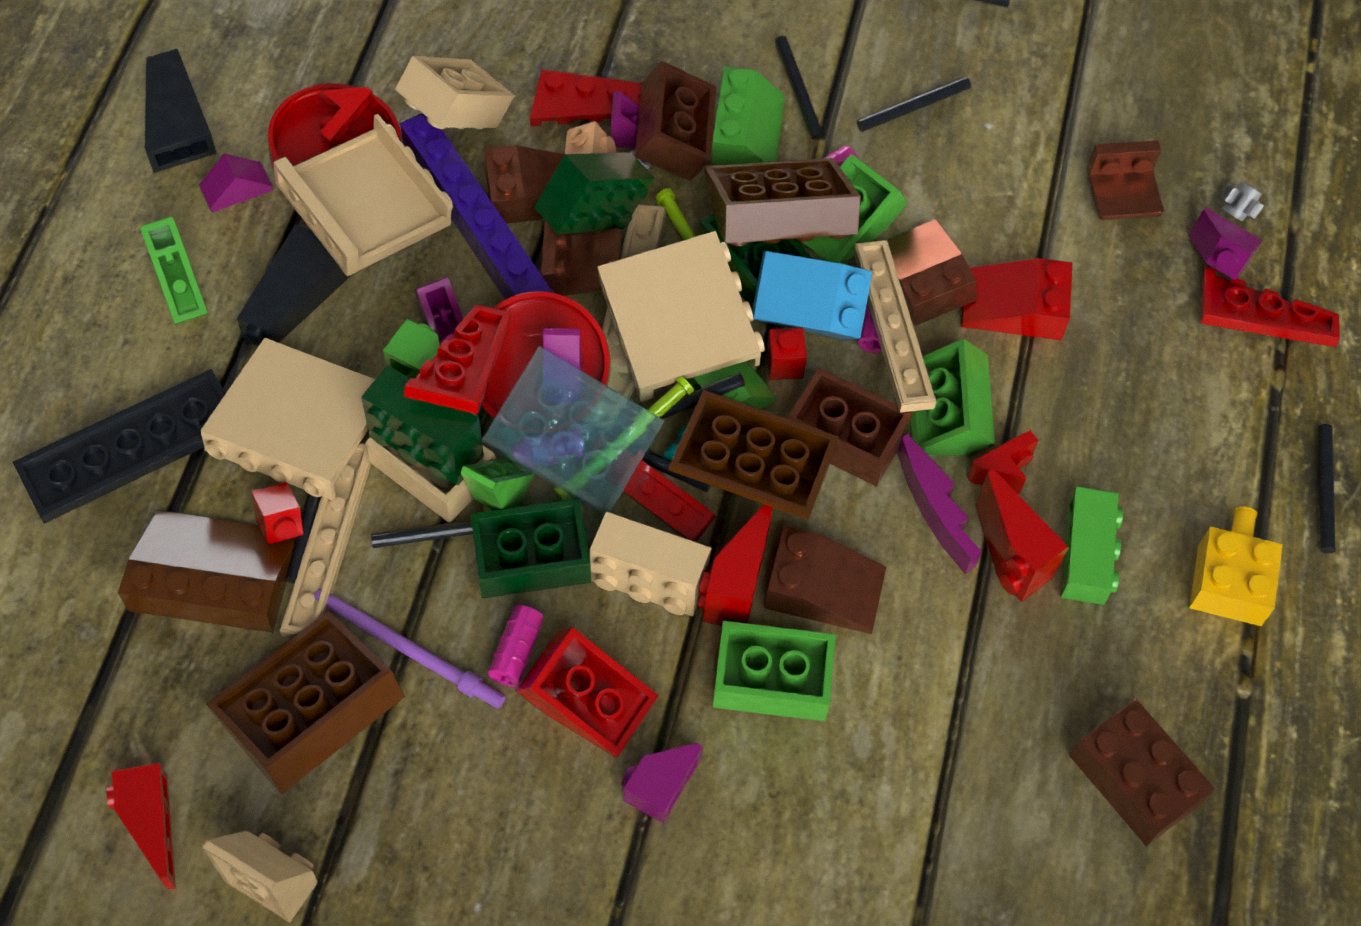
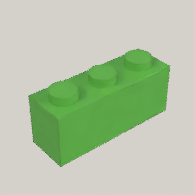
[1061,486,1123,605]

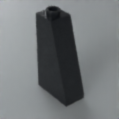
[145,48,217,173]
[237,225,354,345]

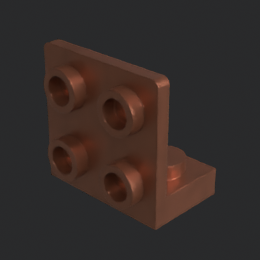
[1086,140,1164,220]
[541,221,621,296]

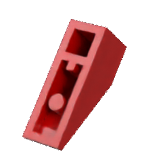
[106,763,176,890]

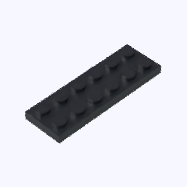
[13,369,226,524]

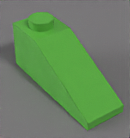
[140,216,208,325]
[460,458,534,512]

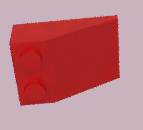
[961,258,1073,340]
[975,469,1068,602]
[698,504,773,626]
[516,627,659,758]

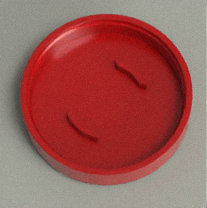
[268,83,401,170]
[481,291,611,435]

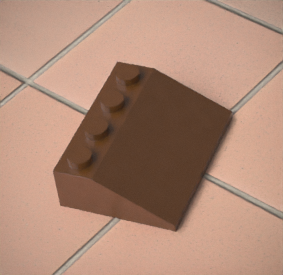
[704,158,861,246]
[668,390,839,519]
[118,510,296,633]
[206,610,405,794]

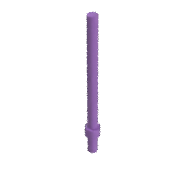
[314,588,506,709]

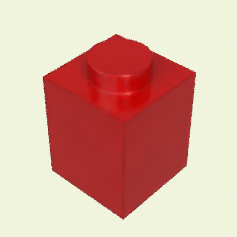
[766,328,807,380]
[251,482,304,545]

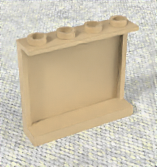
[274,114,453,276]
[597,231,765,402]
[200,338,376,501]

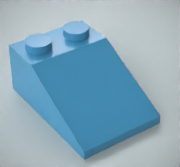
[752,251,873,341]

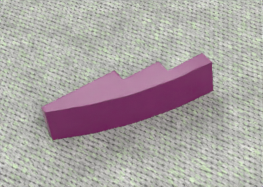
[898,434,982,574]

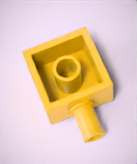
[1189,506,1283,626]

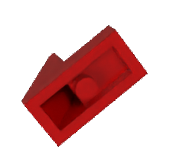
[320,87,374,148]
[967,430,1039,494]

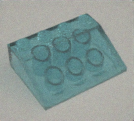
[482,346,665,516]

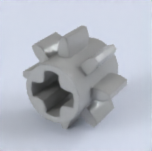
[1220,180,1264,221]

